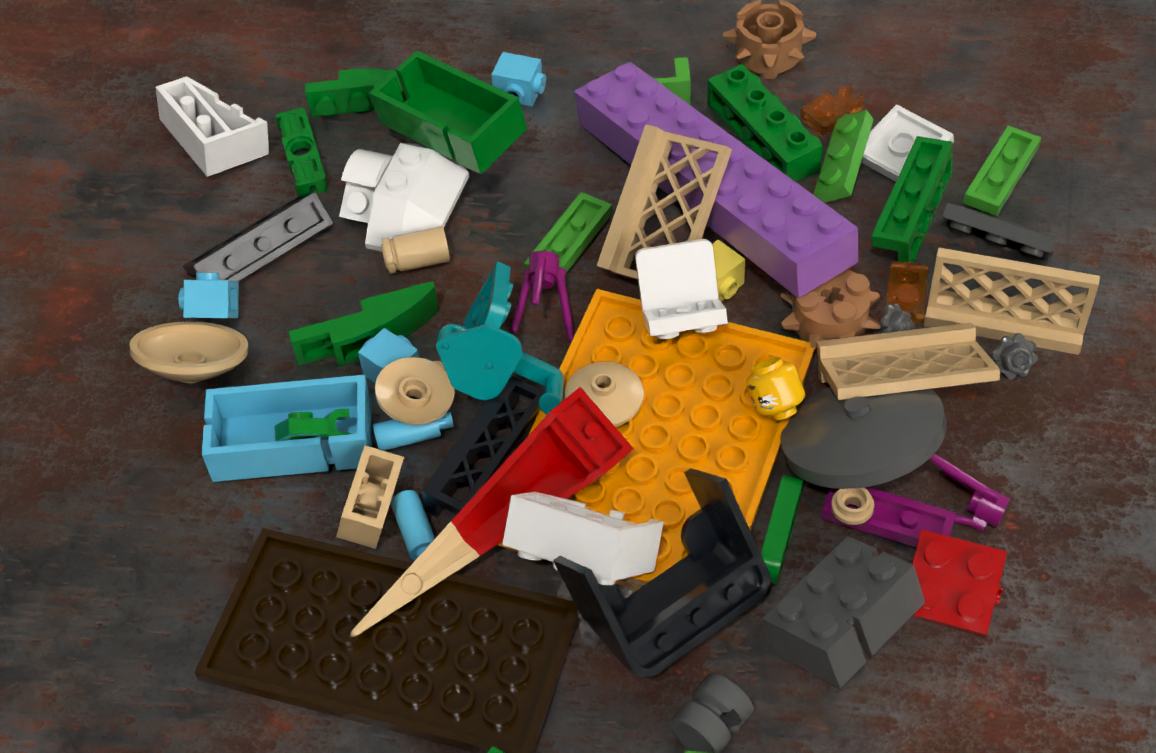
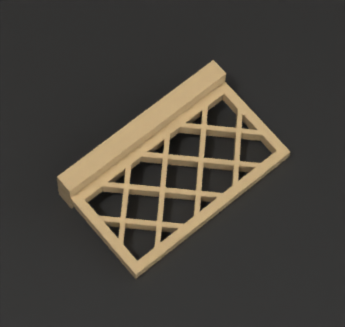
[597,124,732,280]
[924,247,1100,355]
[817,323,1000,400]

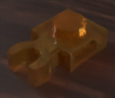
[800,85,864,136]

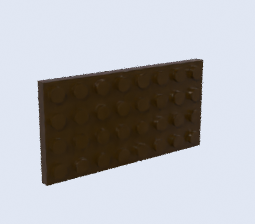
[194,528,580,753]

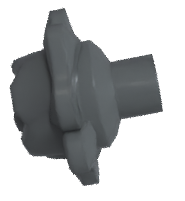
[872,303,915,334]
[991,333,1038,380]

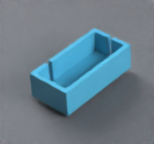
[202,375,372,482]

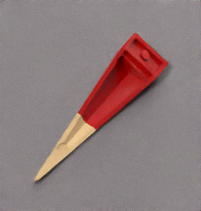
[350,387,634,637]

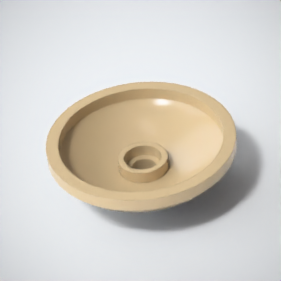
[130,322,248,384]

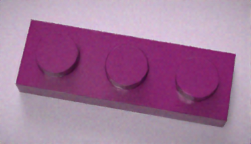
[821,487,956,548]

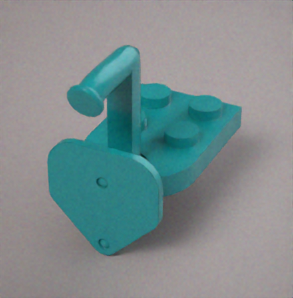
[436,261,564,414]

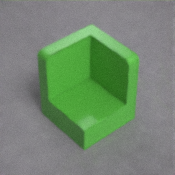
[654,57,691,105]

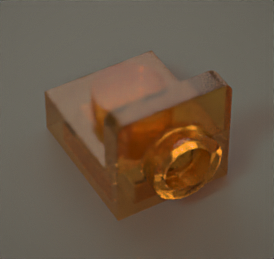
[886,261,929,324]

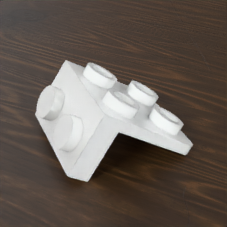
[635,239,728,339]

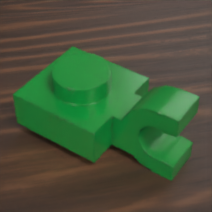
[274,409,351,441]

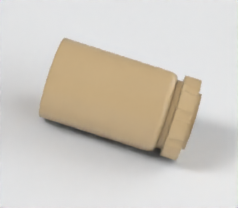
[381,226,450,274]

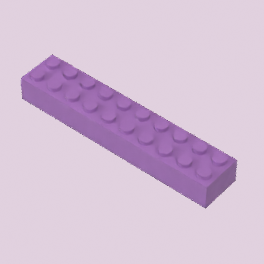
[574,62,859,298]

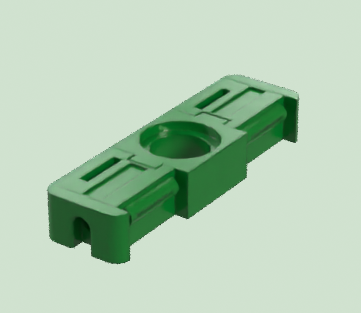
[275,108,328,196]

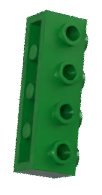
[707,64,823,182]

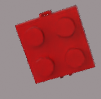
[908,529,1007,638]

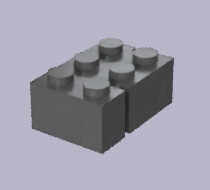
[762,536,925,689]

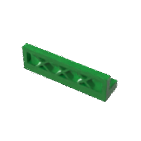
[871,136,953,274]

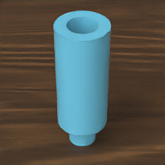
[372,412,454,451]
[390,490,435,560]

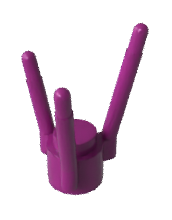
[510,251,575,342]
[929,454,1011,532]

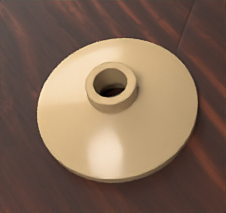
[375,357,455,425]
[565,362,644,427]

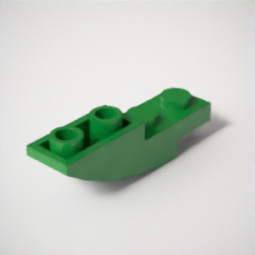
[305,69,406,118]
[288,281,439,367]

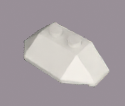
[365,143,469,252]

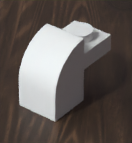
[339,149,393,223]

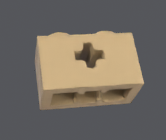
[336,445,404,549]

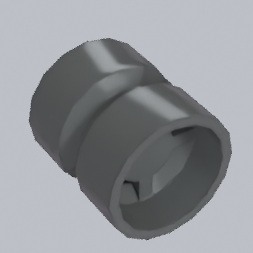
[669,673,754,753]

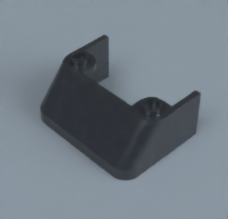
[553,468,771,678]

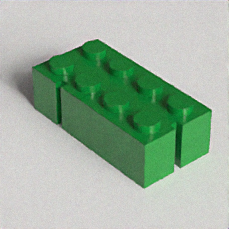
[369,50,528,174]

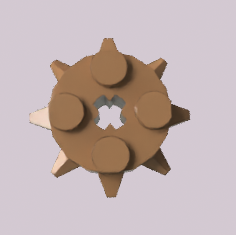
[723,0,816,79]
[780,269,881,352]

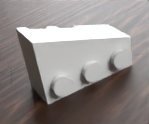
[156,76,269,177]
[502,492,664,585]

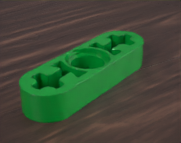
[761,475,804,585]

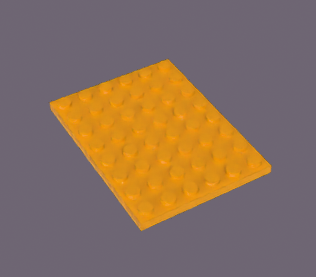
[497,289,816,588]

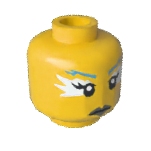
[746,357,805,420]

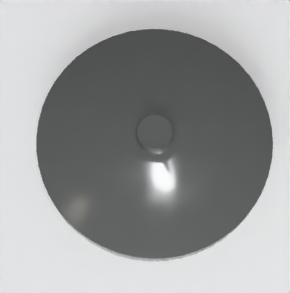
[780,387,947,489]

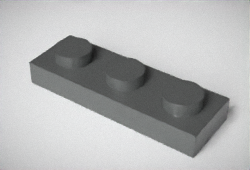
[942,203,1059,257]

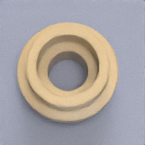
[831,487,874,525]

